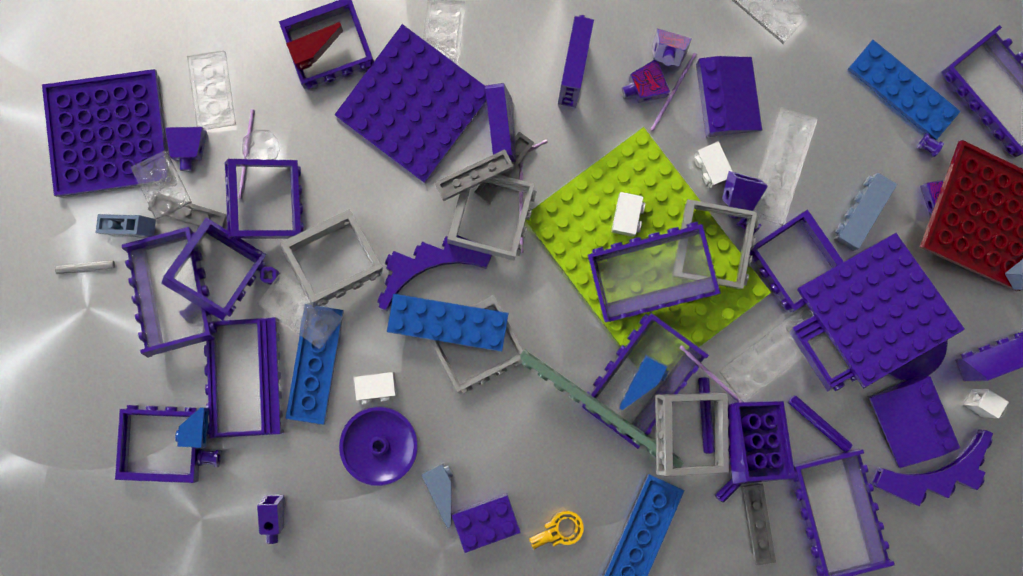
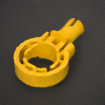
[529,511,584,550]

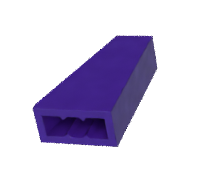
[485,83,516,162]

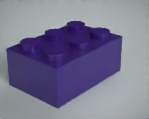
[452,493,521,553]

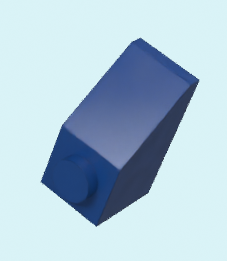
[175,407,209,448]

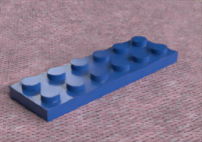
[848,40,961,140]
[387,294,509,352]
[285,304,344,425]
[604,474,685,576]

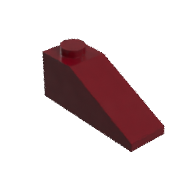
[286,22,343,70]

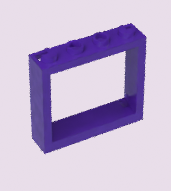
[279,0,374,89]
[558,15,594,108]
[224,159,304,239]
[749,209,844,312]
[161,217,267,321]
[115,405,201,483]

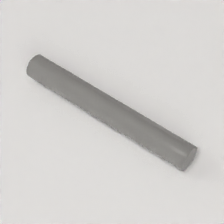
[55,260,115,274]

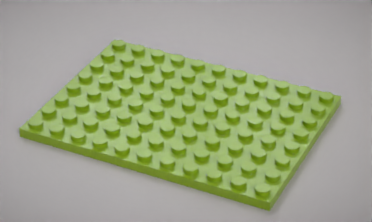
[525,127,771,371]

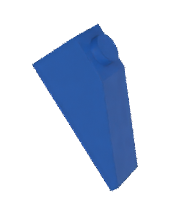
[619,355,669,410]

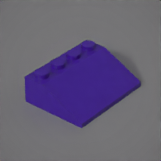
[696,56,762,138]
[955,331,1023,381]
[869,374,960,468]
[728,401,796,484]

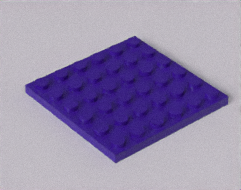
[334,24,487,183]
[42,69,170,197]
[797,233,965,389]

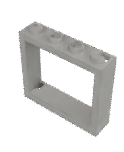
[447,166,537,261]
[672,199,759,289]
[280,209,383,308]
[430,295,523,394]
[655,393,730,476]

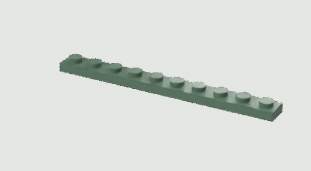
[520,349,684,468]

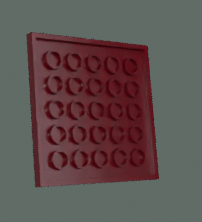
[920,140,1023,291]

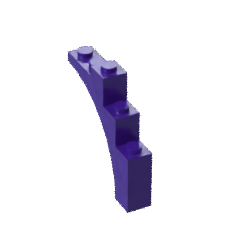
[377,235,492,311]
[871,429,993,506]

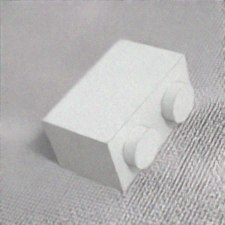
[694,141,733,188]
[611,192,645,237]
[354,372,397,404]
[963,389,1008,419]

